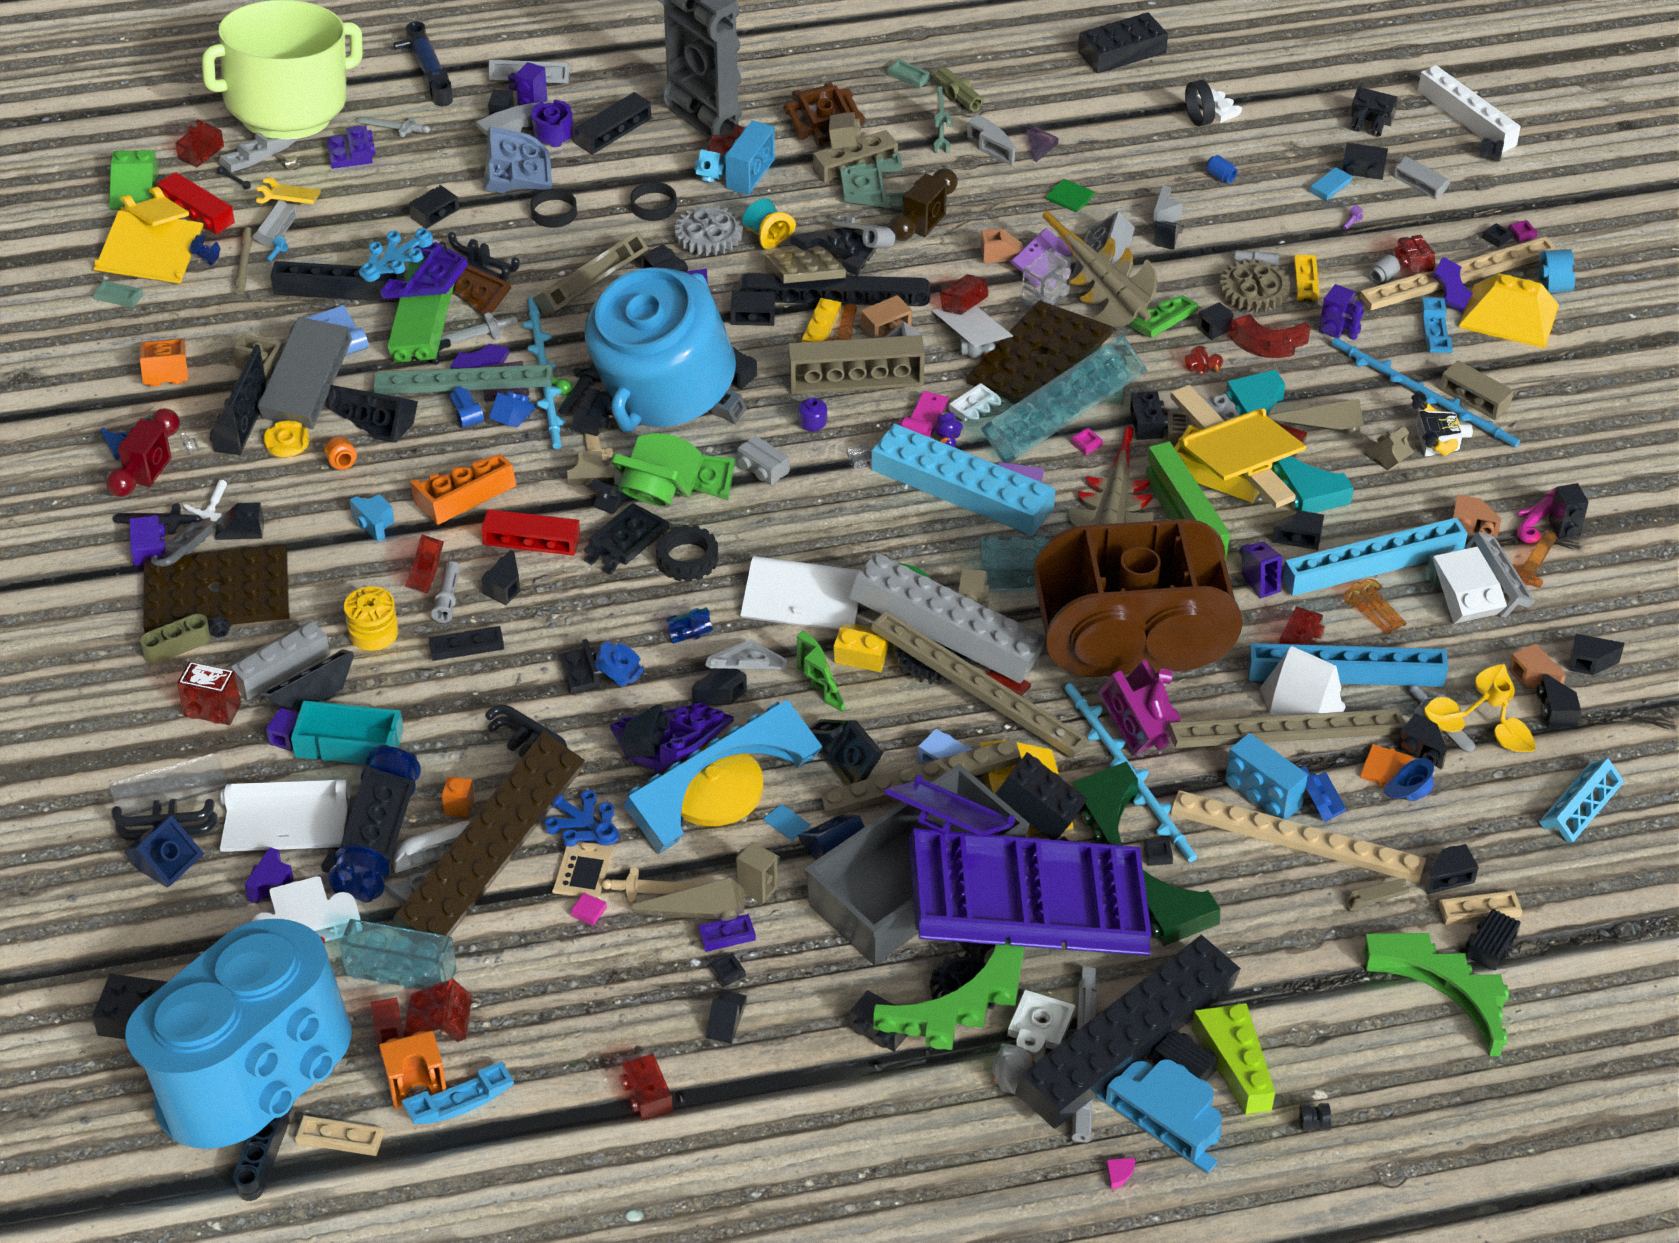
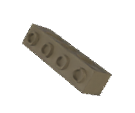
[813,130,898,183]

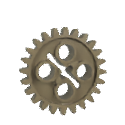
[1219,259,1290,312]

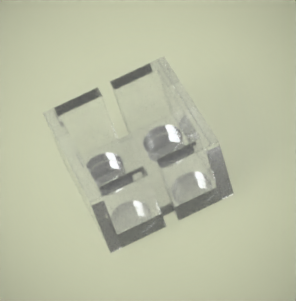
[1021,248,1071,308]

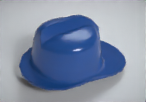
[1384,758,1434,801]

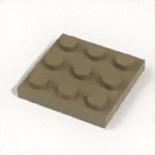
[765,247,846,283]

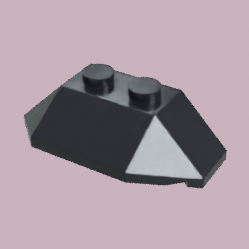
[259,649,354,711]

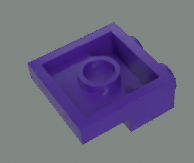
[326,125,376,169]

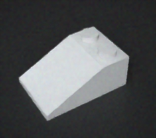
[1432,547,1507,624]

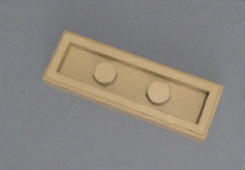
[1438,891,1522,926]
[295,1115,384,1156]

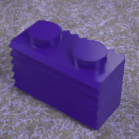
[130,516,167,566]

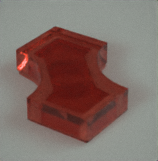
[707,124,745,156]

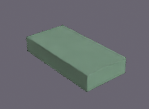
[887,59,931,89]
[93,280,143,308]

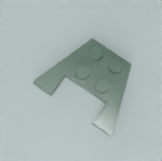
[840,153,905,210]

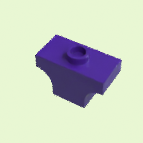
[245,847,294,904]

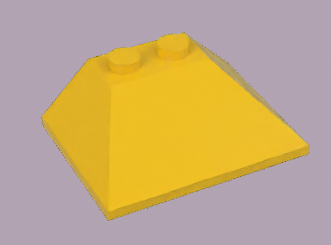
[1459,273,1559,349]

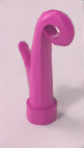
[1517,488,1556,544]

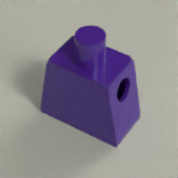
[1239,541,1282,599]

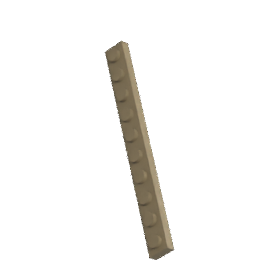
[871,611,1088,758]
[1168,709,1406,748]

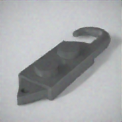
[151,517,214,567]

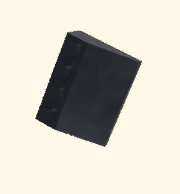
[210,344,266,455]

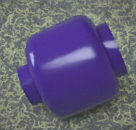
[798,398,827,432]

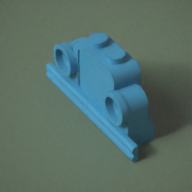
[1096,1060,1222,1174]

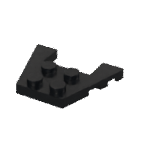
[790,227,877,276]

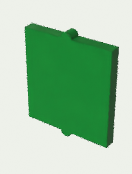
[1046,179,1095,213]

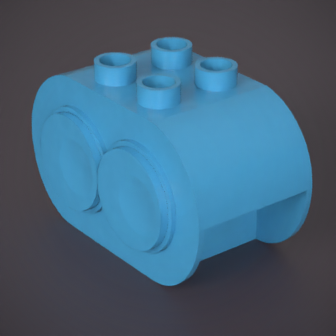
[125,919,352,1149]

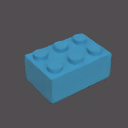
[724,120,775,195]
[1225,733,1308,820]

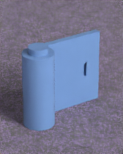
[295,305,369,356]

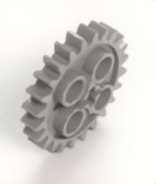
[674,204,743,256]

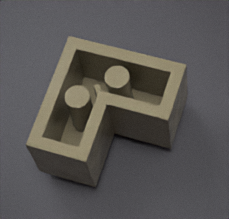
[233,334,283,382]

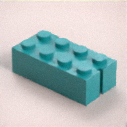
[291,701,404,767]

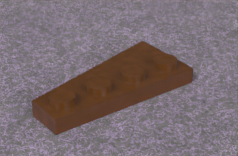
[453,265,511,318]

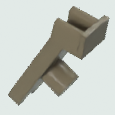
[1344,879,1410,912]

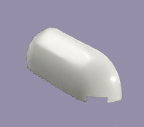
[392,821,470,873]

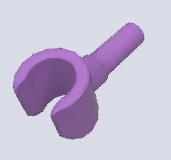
[1342,205,1363,230]

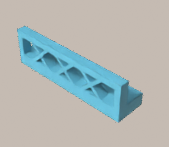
[1539,758,1624,843]

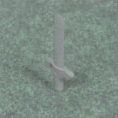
[356,116,430,137]
[441,313,518,342]
[1409,685,1475,752]

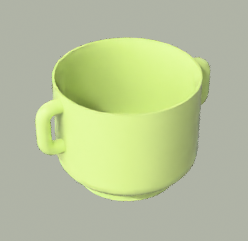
[202,0,363,139]

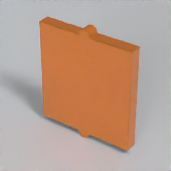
[1360,744,1412,786]

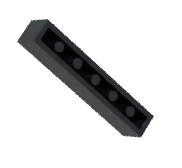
[270,261,405,302]

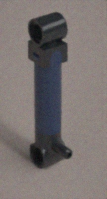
[393,21,453,107]

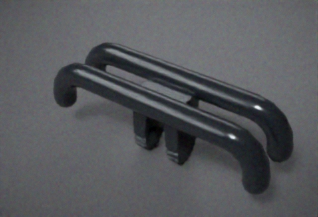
[439,232,520,281]
[485,705,567,757]
[111,799,218,840]

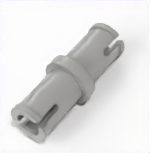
[1235,250,1279,266]

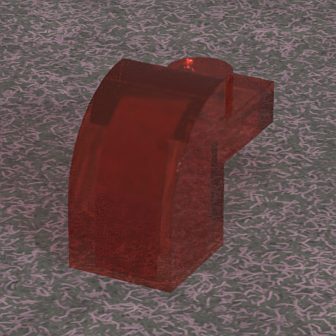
[370,997,404,1055]

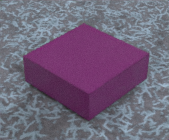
[1508,220,1538,243]

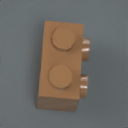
[861,295,912,338]

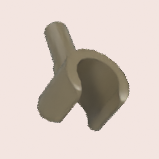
[275,153,299,170]

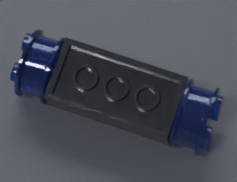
[328,745,421,903]

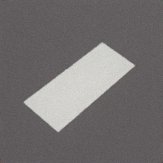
[932,300,1013,347]

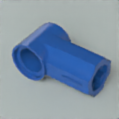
[450,386,484,428]

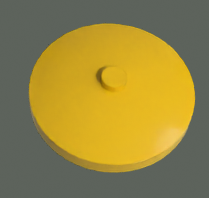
[664,743,763,826]

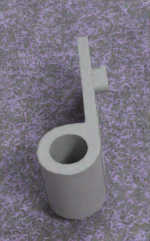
[833,217,895,249]

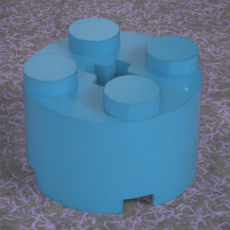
[1538,249,1575,293]

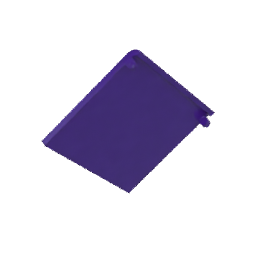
[884,774,1016,836]

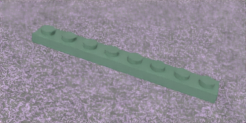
[373,364,553,394]

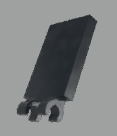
[584,503,669,575]

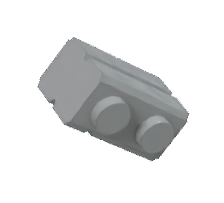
[738,435,790,485]

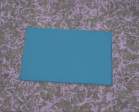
[763,804,811,841]

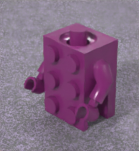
[1098,660,1181,756]

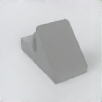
[1152,185,1183,228]

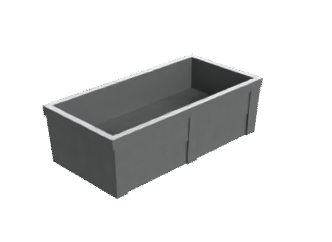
[804,764,1029,966]

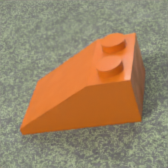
[140,338,188,387]

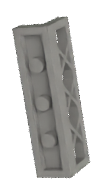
[489,60,572,84]
[1464,532,1535,618]

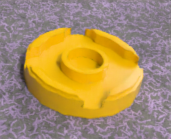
[263,420,310,457]

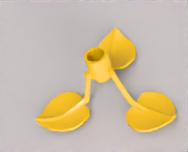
[1424,664,1536,752]

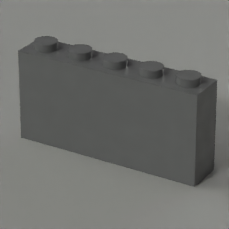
[258,317,352,429]

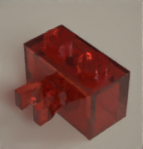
[175,119,224,168]

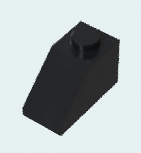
[215,502,264,540]
[1272,511,1325,550]
[1425,844,1479,894]

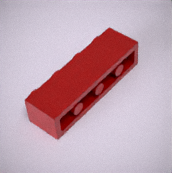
[157,172,235,235]
[481,509,581,556]

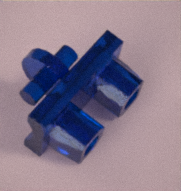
[667,607,713,644]

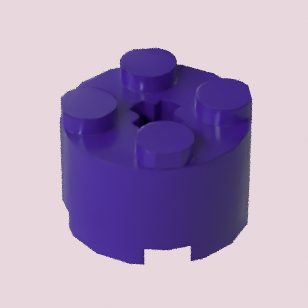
[532,100,574,147]

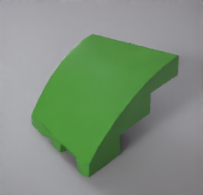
[797,630,846,712]

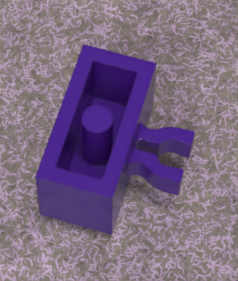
[508,62,548,106]

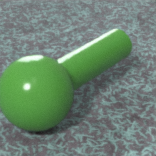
[552,376,573,396]

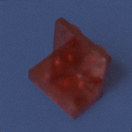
[404,979,472,1042]

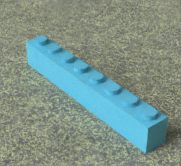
[1282,518,1467,596]

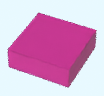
[1071,428,1103,455]
[571,893,607,926]

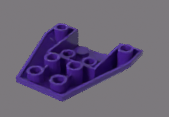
[610,703,734,773]

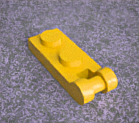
[1294,254,1319,301]

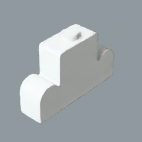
[251,876,362,942]

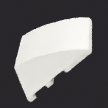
[1259,646,1346,716]

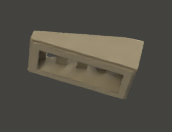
[1167,411,1191,446]

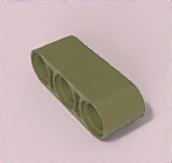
[140,614,211,664]

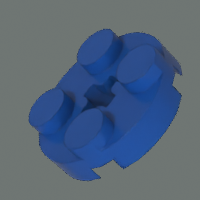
[594,642,644,687]

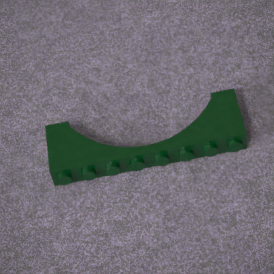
[1072,761,1221,946]

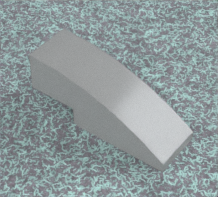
[967,114,1015,166]

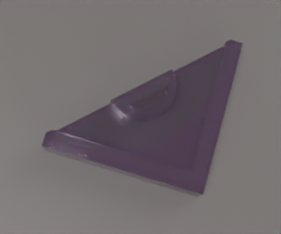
[1026,123,1059,162]

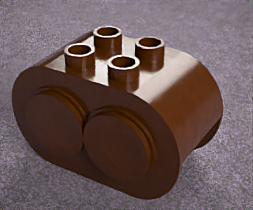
[1033,519,1242,677]

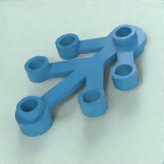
[359,228,434,282]

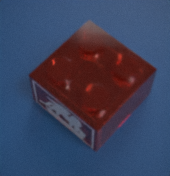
[177,662,241,726]

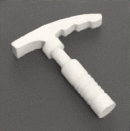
[184,480,227,522]

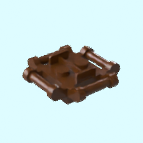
[783,82,866,146]

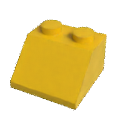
[834,622,891,673]

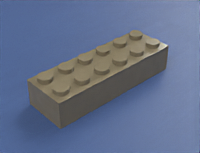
[789,335,925,394]

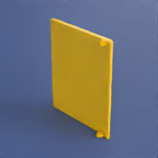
[93,210,204,284]
[1178,408,1306,481]

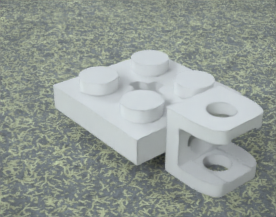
[1008,990,1076,1062]

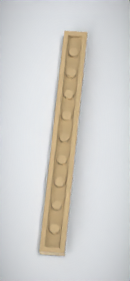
[1360,237,1557,311]
[1171,790,1426,883]

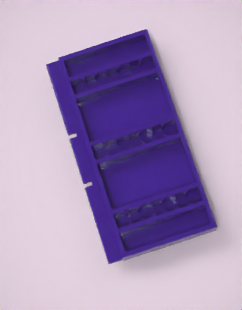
[909,828,1152,956]

